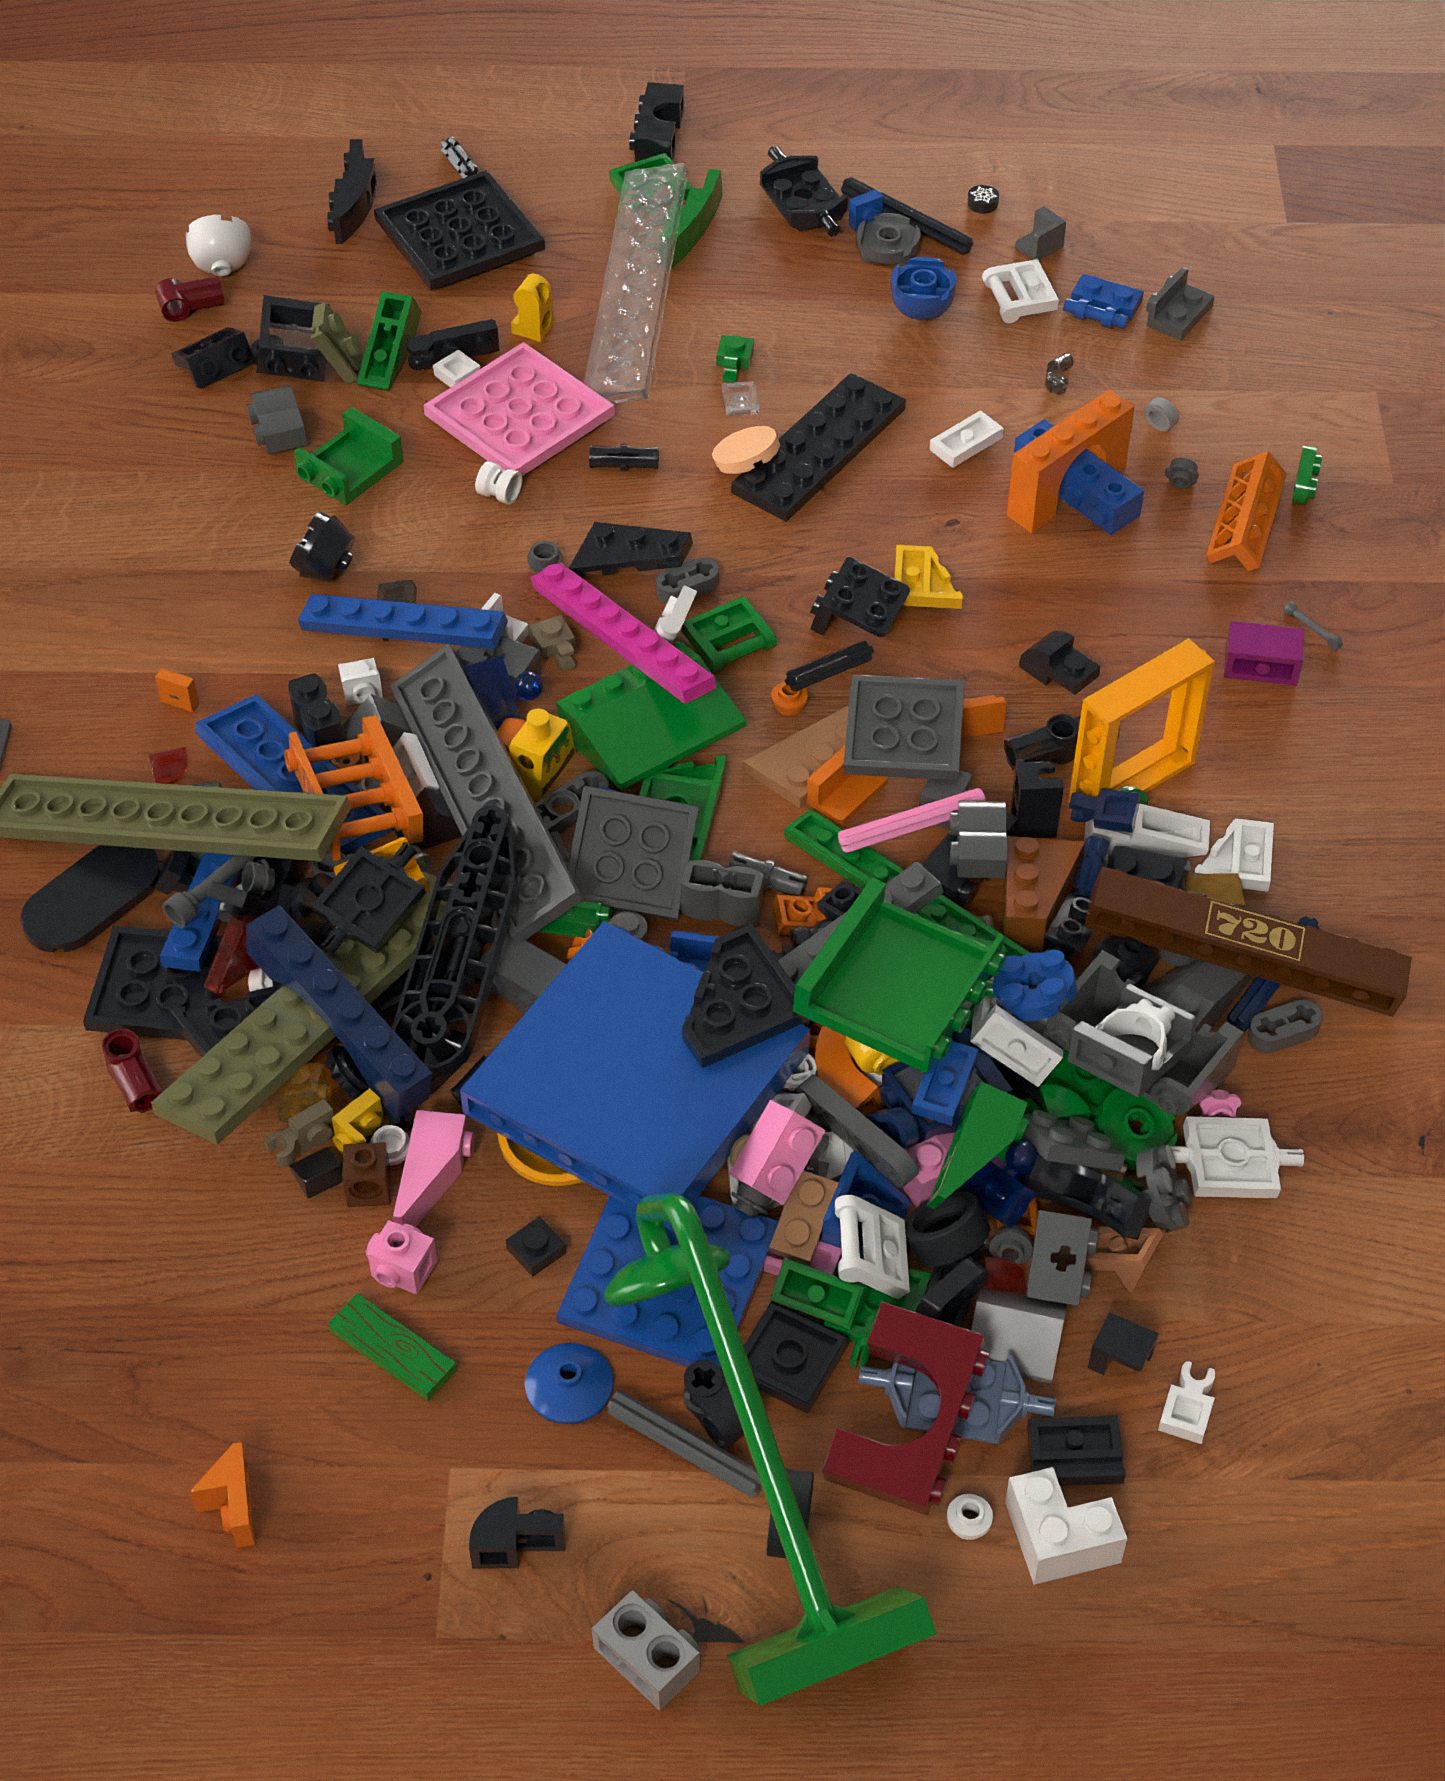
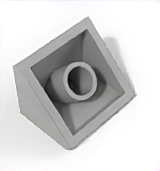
[971,1287,1067,1384]

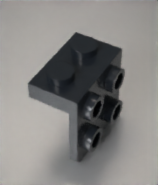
[810,556,910,637]

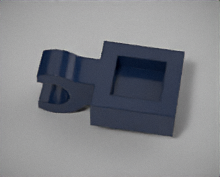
[1069,788,1140,833]

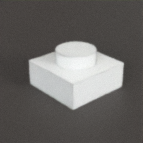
[433,350,480,387]

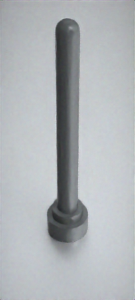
[162,855,256,928]

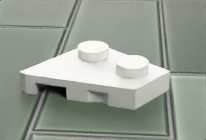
[1194,818,1274,892]

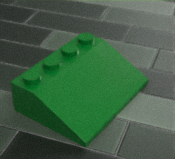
[556,641,747,790]

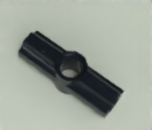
[1004,714,1120,770]

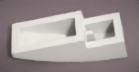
[1084,804,1210,858]

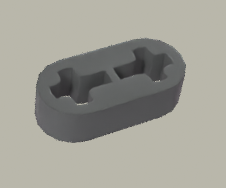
[655,558,719,604]
[1248,1000,1323,1053]

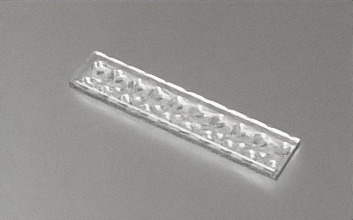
[583,162,688,403]

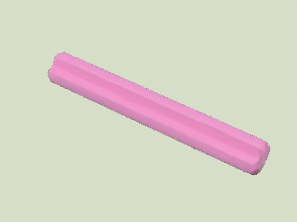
[838,788,986,853]

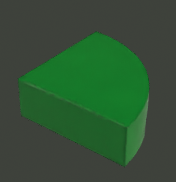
[1039,1084,1091,1121]

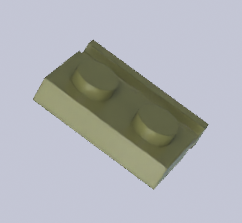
[310,302,362,384]

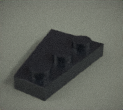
[569,522,693,578]

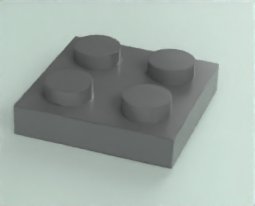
[1022,1110,1126,1171]

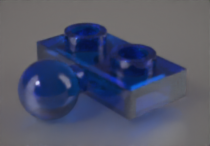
[465,655,544,730]
[959,1140,1039,1229]

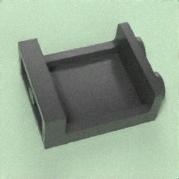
[1068,984,1197,1098]

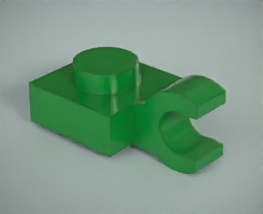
[716,335,754,383]

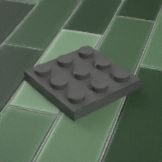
[844,675,965,780]
[568,786,699,922]

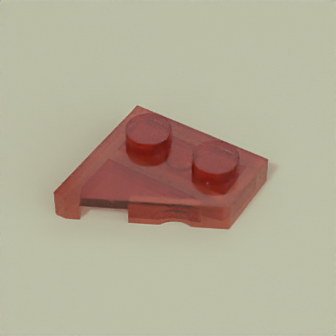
[204,916,259,994]

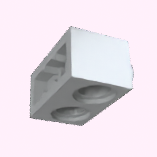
[592,1590,700,1711]

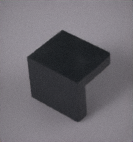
[1088,1312,1159,1375]

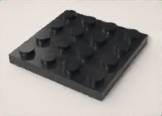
[374,170,545,290]

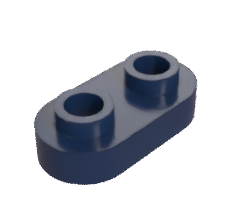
[864,1107,919,1150]

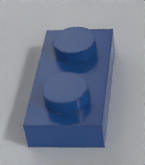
[912,1041,979,1126]

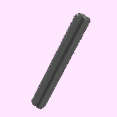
[608,1391,762,1497]

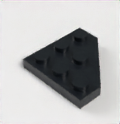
[682,924,810,1068]

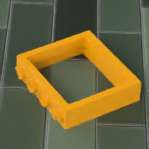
[1068,638,1215,803]

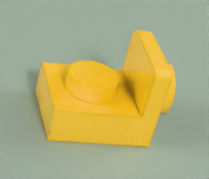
[332,1088,384,1154]

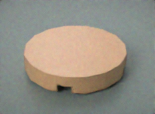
[712,426,780,474]

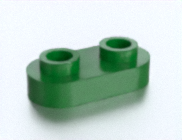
[1292,445,1323,505]

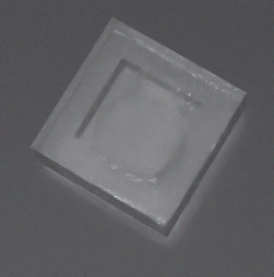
[721,381,759,416]

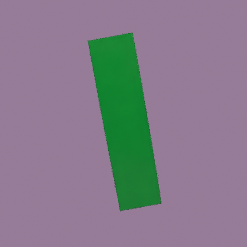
[660,169,722,272]

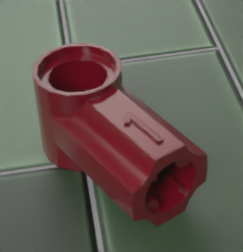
[155,276,224,322]
[102,1029,162,1113]

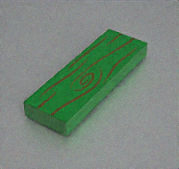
[328,1293,457,1401]

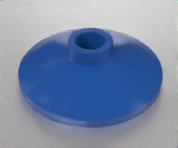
[525,1343,613,1424]

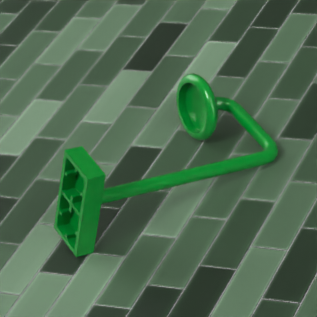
[604,1193,937,1706]

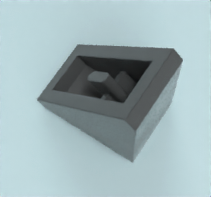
[341,694,413,754]

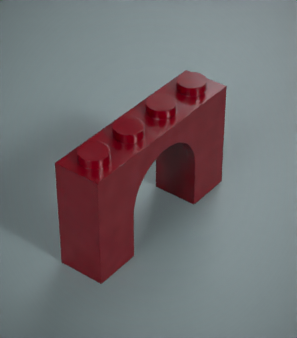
[822,1302,990,1516]

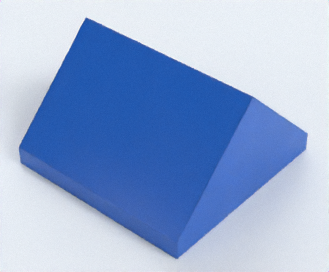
[822,1151,911,1256]

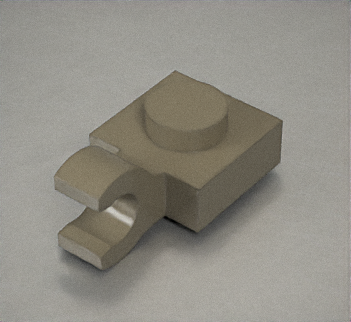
[528,615,576,672]
[264,1099,334,1168]

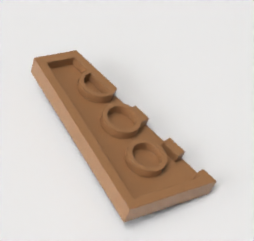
[743,705,849,808]

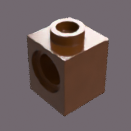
[342,1142,391,1207]

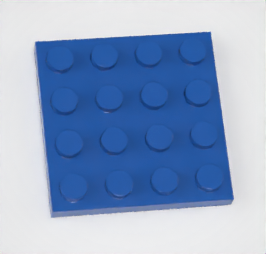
[556,1196,779,1370]

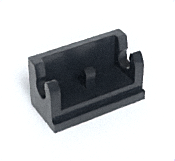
[1010,760,1064,838]

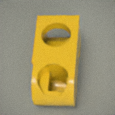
[511,273,554,342]

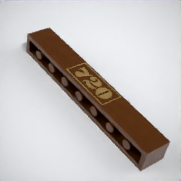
[1084,867,1412,1017]

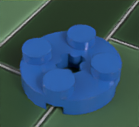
[992,950,1077,1021]

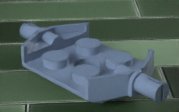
[858,1354,1056,1444]

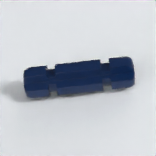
[1072,836,1109,900]

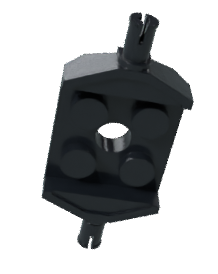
[760,145,848,237]

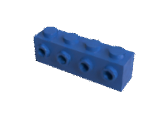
[1014,419,1144,535]

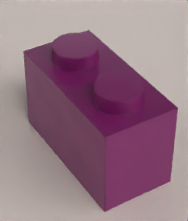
[1224,621,1304,686]

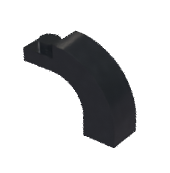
[207,857,308,929]
[1004,1142,1152,1240]

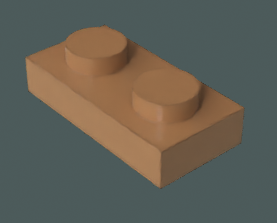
[769,1170,839,1266]

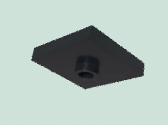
[744,1301,849,1414]

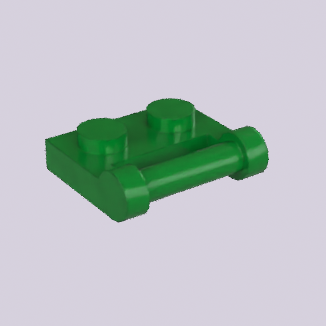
[682,596,777,674]

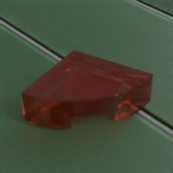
[149,747,188,784]
[983,1257,1026,1291]

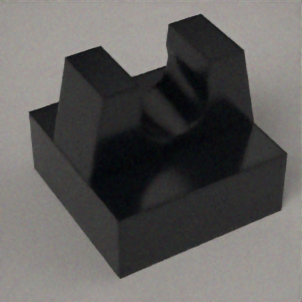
[154,850,201,895]

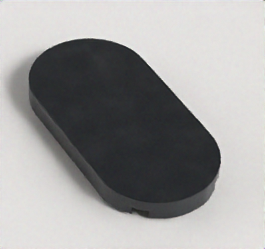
[21,845,160,952]

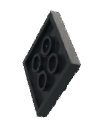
[83,926,232,1040]

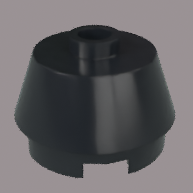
[289,511,355,582]

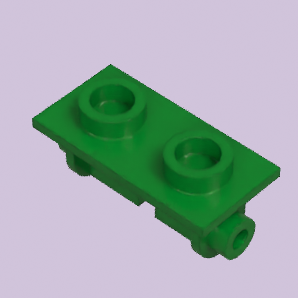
[538,901,614,938]

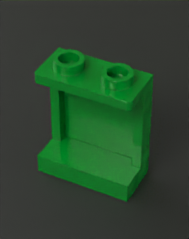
[294,407,404,506]

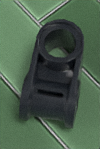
[683,1360,745,1450]

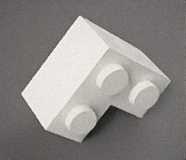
[1005,1467,1127,1585]

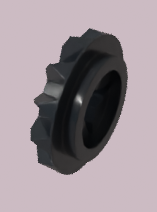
[325,1045,369,1099]

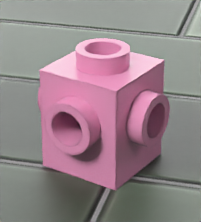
[366,1220,438,1295]

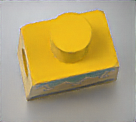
[509,708,576,802]

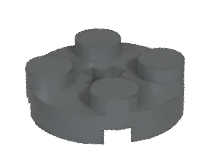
[856,213,921,266]
[1136,1145,1192,1233]

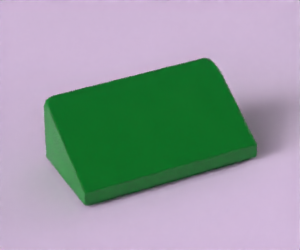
[770,1258,871,1329]

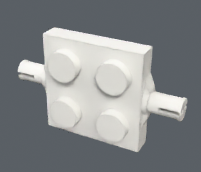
[1162,1116,1304,1198]

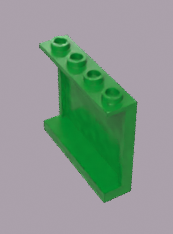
[793,877,1006,1074]

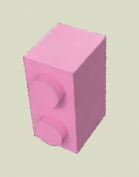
[729,1100,826,1205]

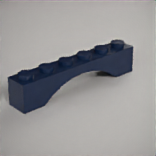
[246,905,432,1120]

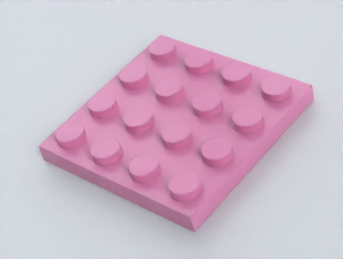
[424,342,615,476]

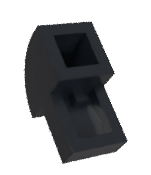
[1019,631,1101,695]
[469,1497,565,1569]

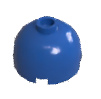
[891,257,957,320]

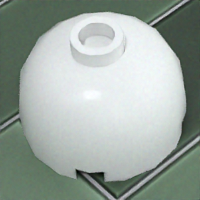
[185,215,251,276]

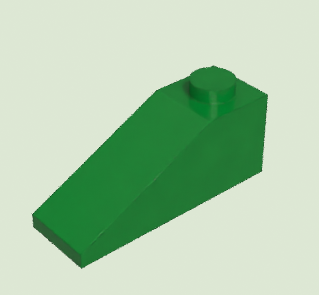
[356,291,422,391]
[927,1081,1028,1209]

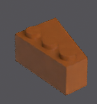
[1003,836,1085,953]

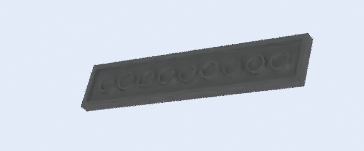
[390,644,583,941]

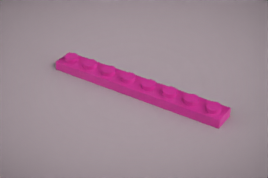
[531,562,716,704]

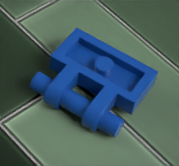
[1063,274,1144,329]

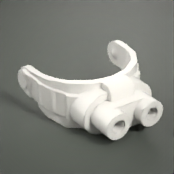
[1098,999,1175,1071]

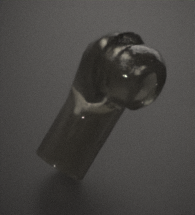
[1045,353,1074,395]

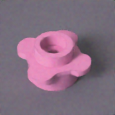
[1199,1089,1241,1118]

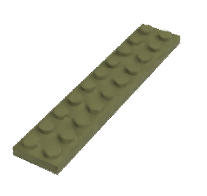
[0,774,352,861]
[151,871,453,1145]

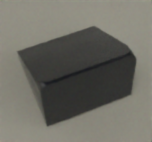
[289,1147,343,1199]

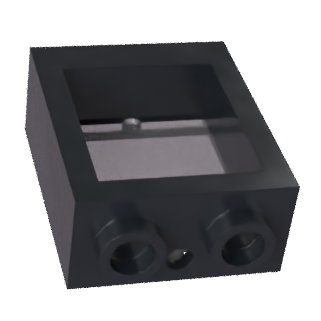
[256,295,330,382]

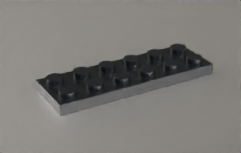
[731,372,906,522]

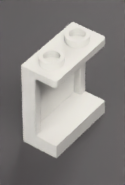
[970,976,1063,1087]

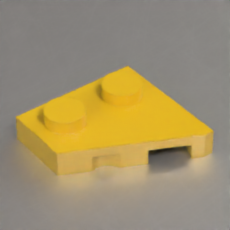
[894,545,963,609]

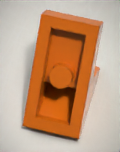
[191,1442,255,1548]

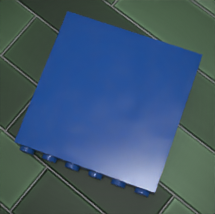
[460,921,810,1231]

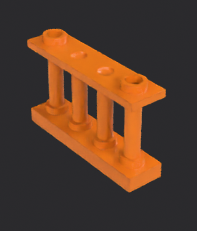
[284,715,423,861]

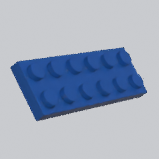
[195,694,393,855]

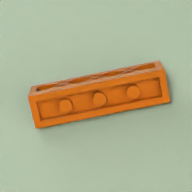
[1206,450,1287,571]

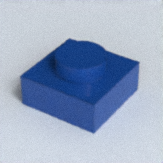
[849,189,883,232]

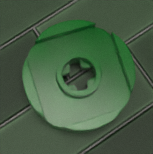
[1093,1087,1177,1171]

